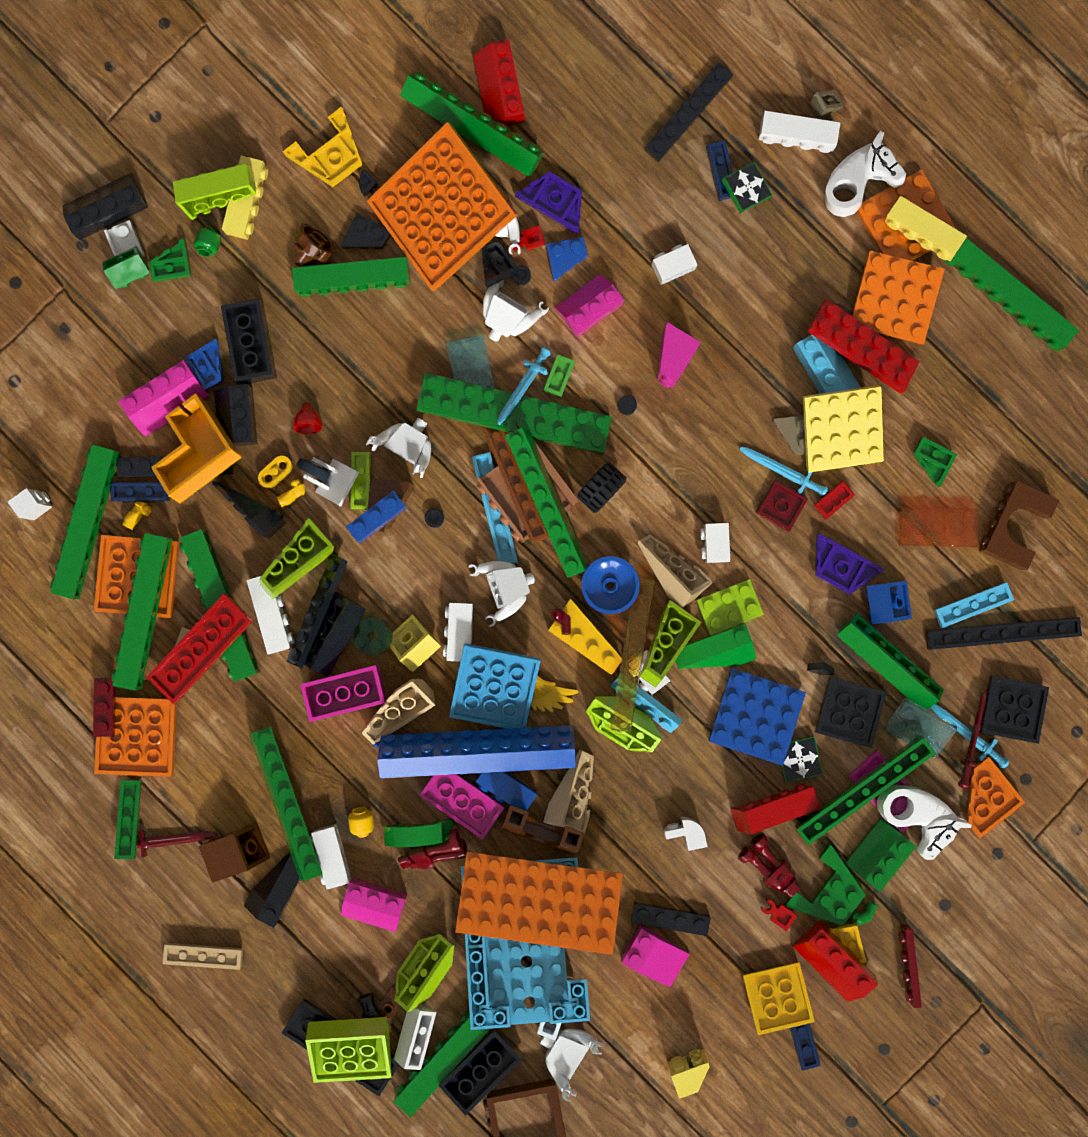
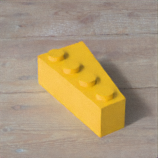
[548,599,623,675]

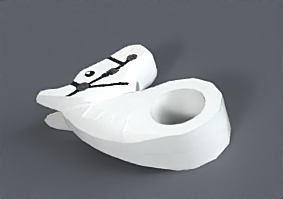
[824,131,906,217]
[877,785,972,860]

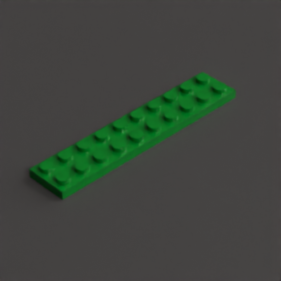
[416,373,612,454]

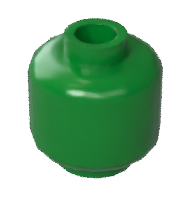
[194,227,221,257]

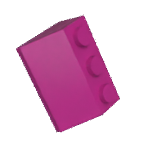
[555,274,624,338]
[341,878,408,932]

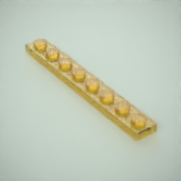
[610,579,655,732]

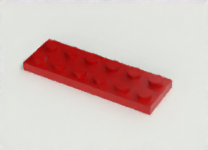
[807,299,919,394]
[147,593,254,704]

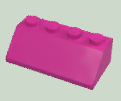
[118,360,209,437]

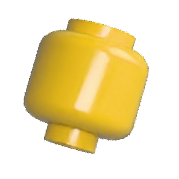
[348,807,374,838]

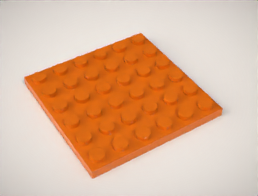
[367,122,518,291]

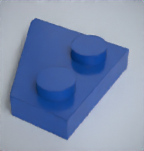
[547,237,587,281]
[185,338,223,391]

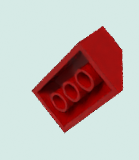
[473,40,525,126]
[792,920,878,1002]

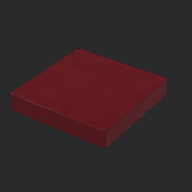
[756,480,808,532]

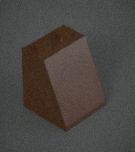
[367,478,414,532]
[198,822,270,883]

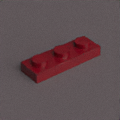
[93,678,116,737]

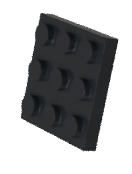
[980,676,1049,744]
[814,677,887,748]

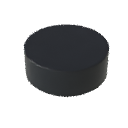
[512,265,531,286]
[618,396,637,416]
[425,508,444,528]

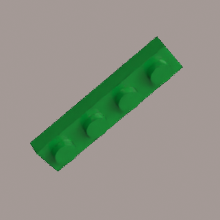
[114,780,142,859]

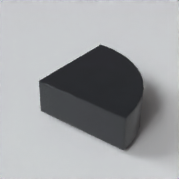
[359,169,378,197]
[807,662,834,675]

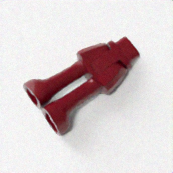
[398,828,468,869]
[738,833,801,898]

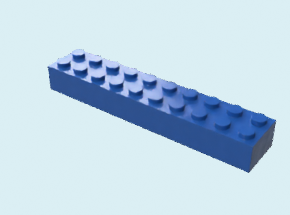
[377,725,576,778]

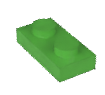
[544,354,575,397]

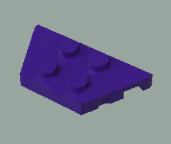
[515,171,582,234]
[815,533,884,594]

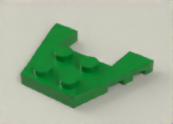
[784,844,866,926]

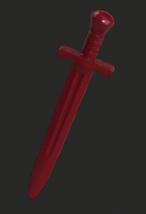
[958,691,987,789]
[137,830,218,858]

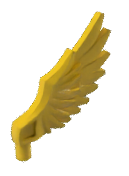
[531,675,578,712]

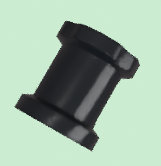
[357,993,379,1018]

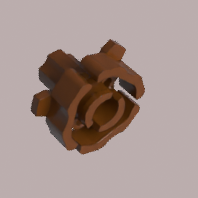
[292,223,335,267]

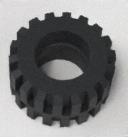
[577,462,627,513]

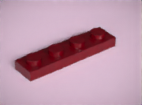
[898,924,922,1008]

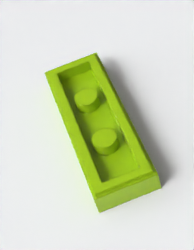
[350,452,371,510]

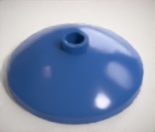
[582,556,640,614]

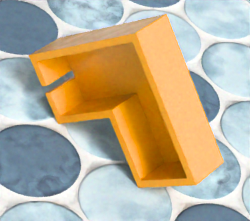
[151,393,242,503]

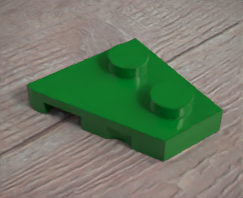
[912,437,957,488]

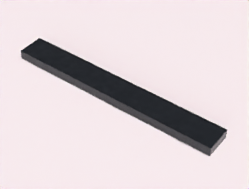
[926,617,1082,650]

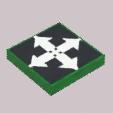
[722,162,773,214]
[781,736,823,783]

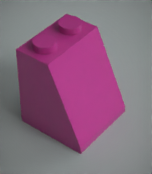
[657,323,701,389]

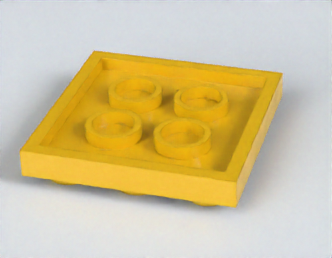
[742,962,815,1035]

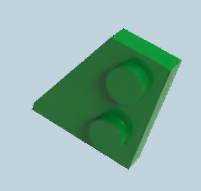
[149,239,191,282]

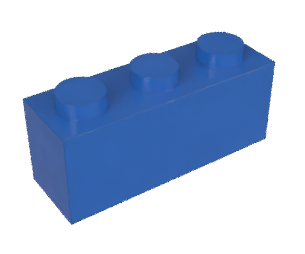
[346,491,407,544]
[476,772,537,811]

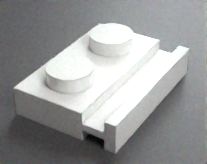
[104,220,146,257]

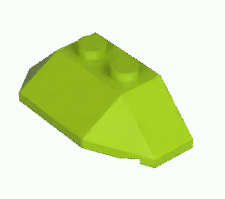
[586,696,662,752]
[394,934,454,1012]

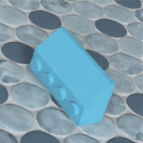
[793,335,861,394]

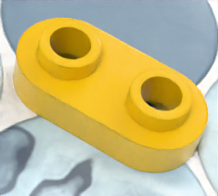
[258,456,293,488]

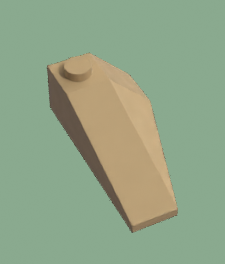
[638,535,713,608]
[361,679,435,745]
[543,750,594,835]

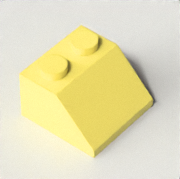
[385,614,441,672]

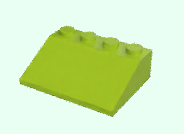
[306,1017,392,1083]

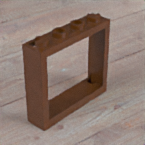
[484,1078,566,1137]

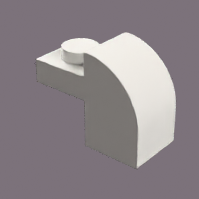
[663,817,707,851]

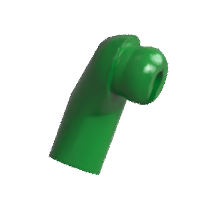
[851,901,878,925]

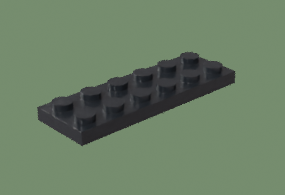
[281,998,399,1096]

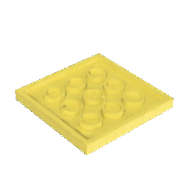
[803,385,884,472]

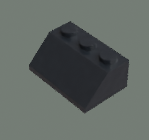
[214,384,257,446]

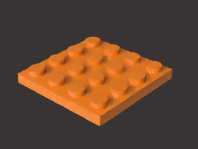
[856,169,957,261]
[851,251,945,345]
[94,535,180,618]
[94,697,177,777]

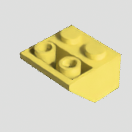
[667,1049,710,1099]

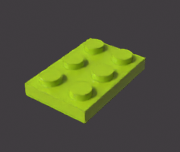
[696,579,764,636]

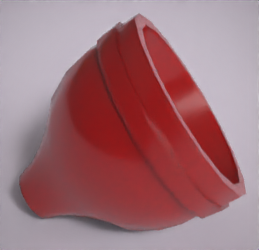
[293,402,323,434]

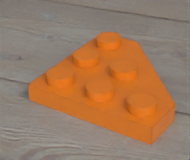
[966,756,1026,839]

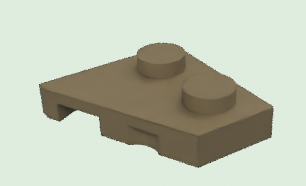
[773,416,806,456]

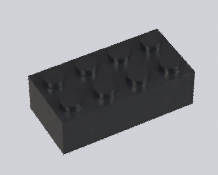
[221,299,277,385]

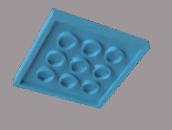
[449,643,541,729]

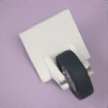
[296,457,359,506]

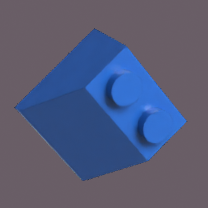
[867,581,912,624]

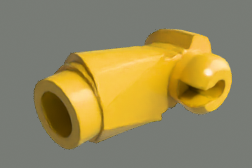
[277,479,306,507]
[122,502,152,530]

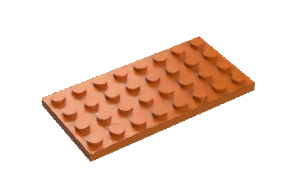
[455,852,623,955]

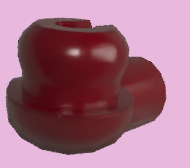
[551,609,571,635]

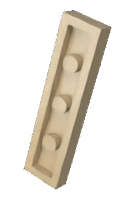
[163,943,243,970]

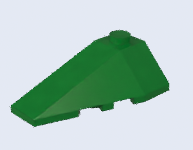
[675,623,757,669]

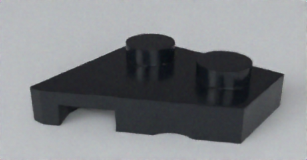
[341,213,391,249]
[481,241,518,288]

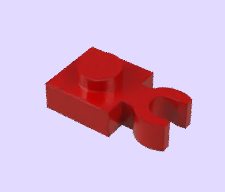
[513,225,546,252]
[760,898,797,931]

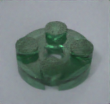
[354,617,393,656]

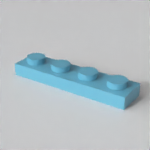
[934,582,1014,628]
[610,673,682,733]

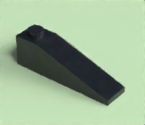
[212,481,286,538]
[244,852,300,928]

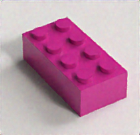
[300,664,387,722]

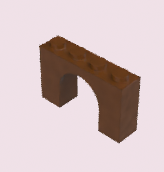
[979,480,1060,570]
[501,805,585,855]

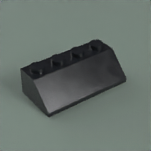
[62,173,148,240]
[305,591,366,676]
[439,1030,524,1116]

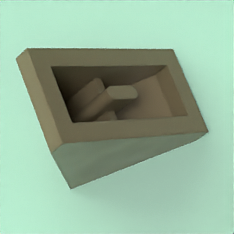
[809,90,844,119]

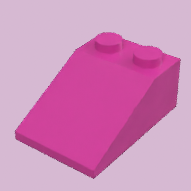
[620,924,690,987]

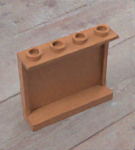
[476,441,578,543]

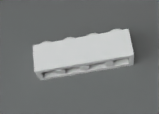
[758,111,840,153]
[247,576,295,655]

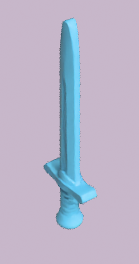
[497,347,551,425]
[739,447,828,497]
[930,704,1009,768]

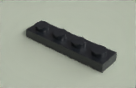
[631,902,711,936]

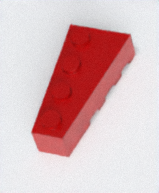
[730,783,820,834]

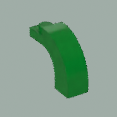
[383,819,454,847]

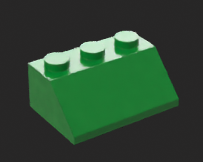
[845,818,917,892]

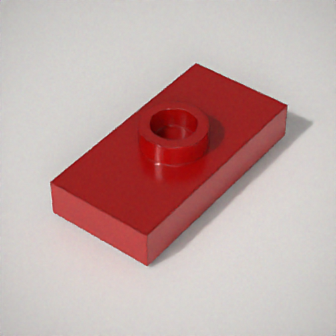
[813,480,855,520]

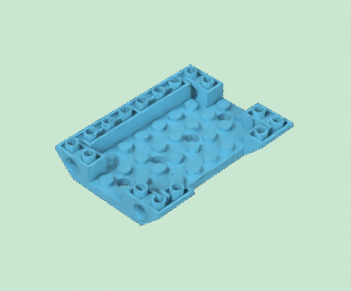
[461,857,590,1030]

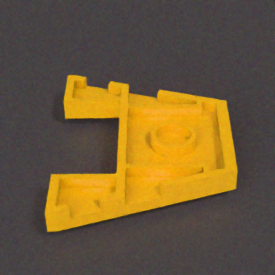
[282,107,363,187]

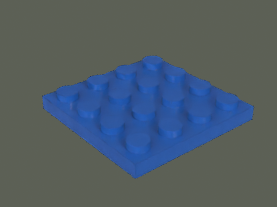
[709,668,806,766]

